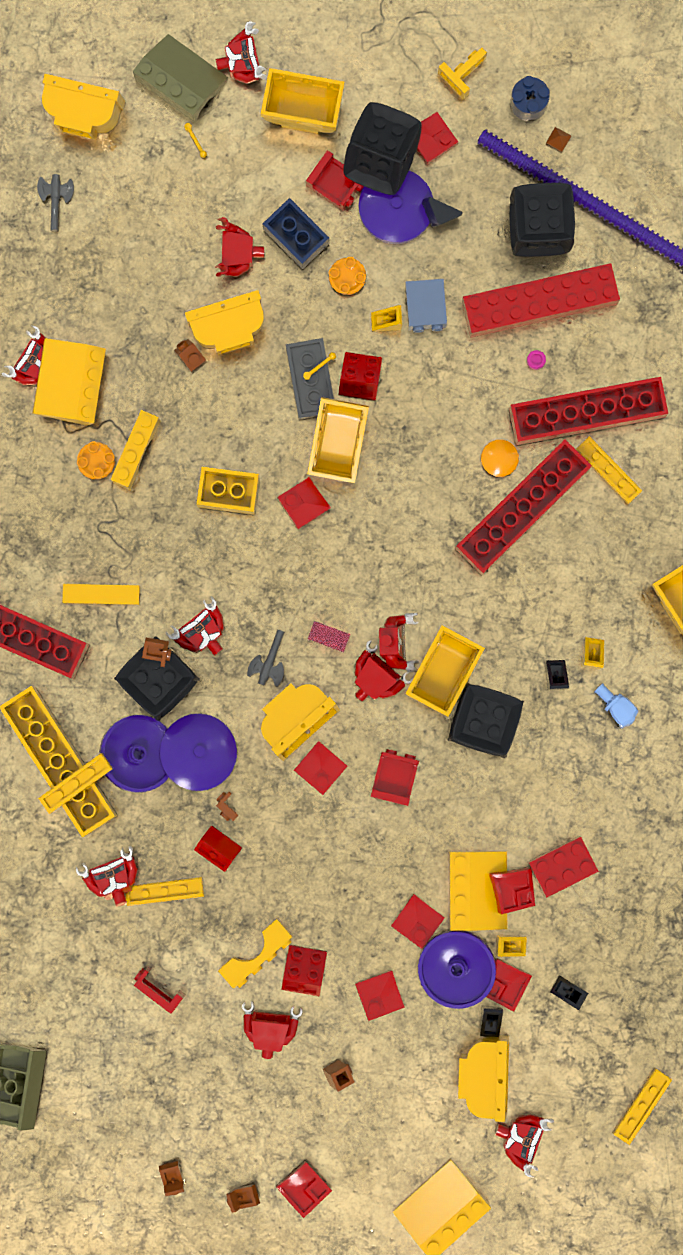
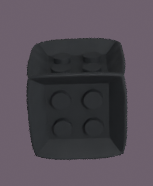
[343,102,422,195]
[509,183,575,257]
[114,636,200,721]
[448,683,524,758]

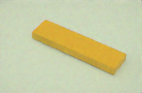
[576,436,642,504]
[62,584,140,605]
[38,753,113,814]
[126,877,204,906]
[613,1068,672,1145]

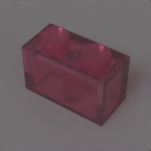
[308,621,350,654]

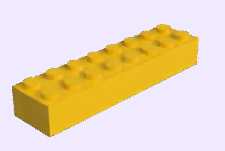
[0,686,117,837]

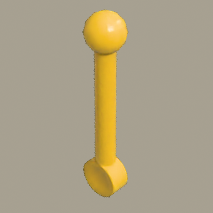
[184,123,207,158]
[303,352,336,380]

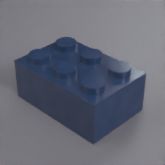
[262,198,330,269]

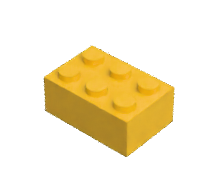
[196,467,260,515]

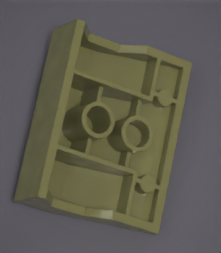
[133,34,228,122]
[0,1043,46,1131]

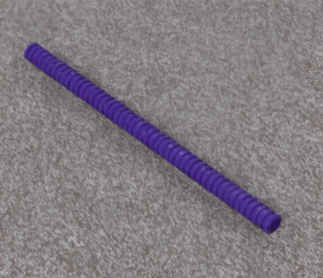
[477,129,683,267]

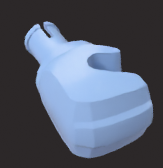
[594,683,638,729]

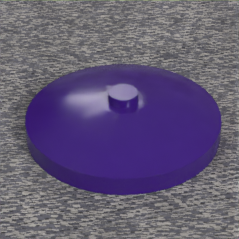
[359,171,433,244]
[159,714,237,791]
[99,715,169,793]
[418,931,496,1009]

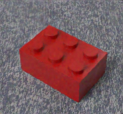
[527,836,599,898]

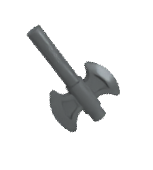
[37,174,74,232]
[247,629,284,687]

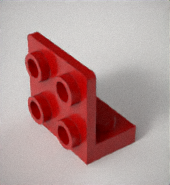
[338,352,382,400]
[281,945,327,997]

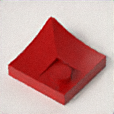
[417,112,458,165]
[277,477,331,530]
[294,741,347,795]
[489,867,535,915]
[391,894,445,949]
[486,958,532,1012]
[355,971,405,1021]
[276,1161,332,1218]

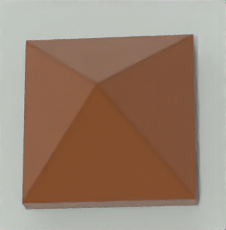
[546,127,571,152]

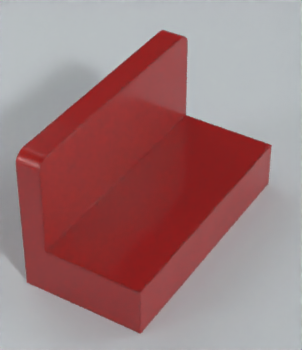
[194,826,242,872]

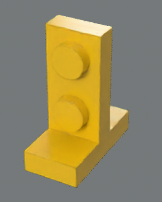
[438,48,487,100]

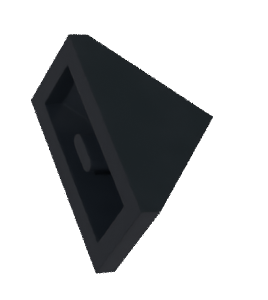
[422,197,463,228]
[546,660,569,690]
[550,976,589,1010]
[480,1005,503,1037]

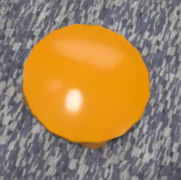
[329,257,366,295]
[481,440,519,478]
[77,441,115,479]

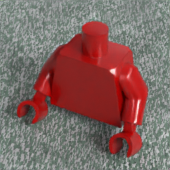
[215,217,264,277]

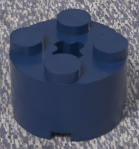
[510,76,550,121]

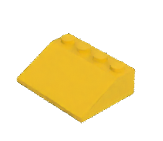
[32,338,106,426]
[449,851,507,931]
[392,1159,491,1255]

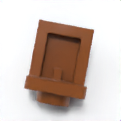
[174,339,206,372]
[142,637,172,667]
[216,791,239,821]
[159,1161,184,1196]
[226,1184,260,1213]

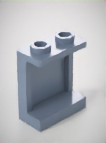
[405,279,447,333]

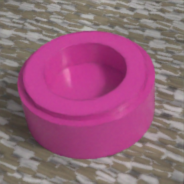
[527,350,546,370]

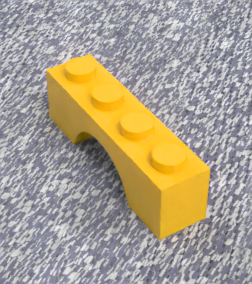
[111,410,160,490]
[218,918,293,989]

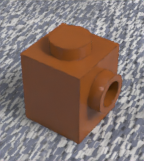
[323,1060,355,1092]

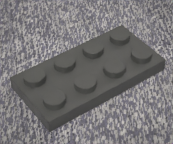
[286,338,334,420]

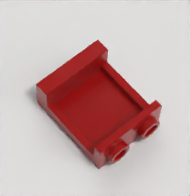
[306,150,364,211]
[370,749,419,806]
[134,967,186,1014]

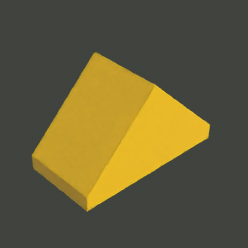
[371,305,402,332]
[581,637,604,669]
[495,935,527,957]

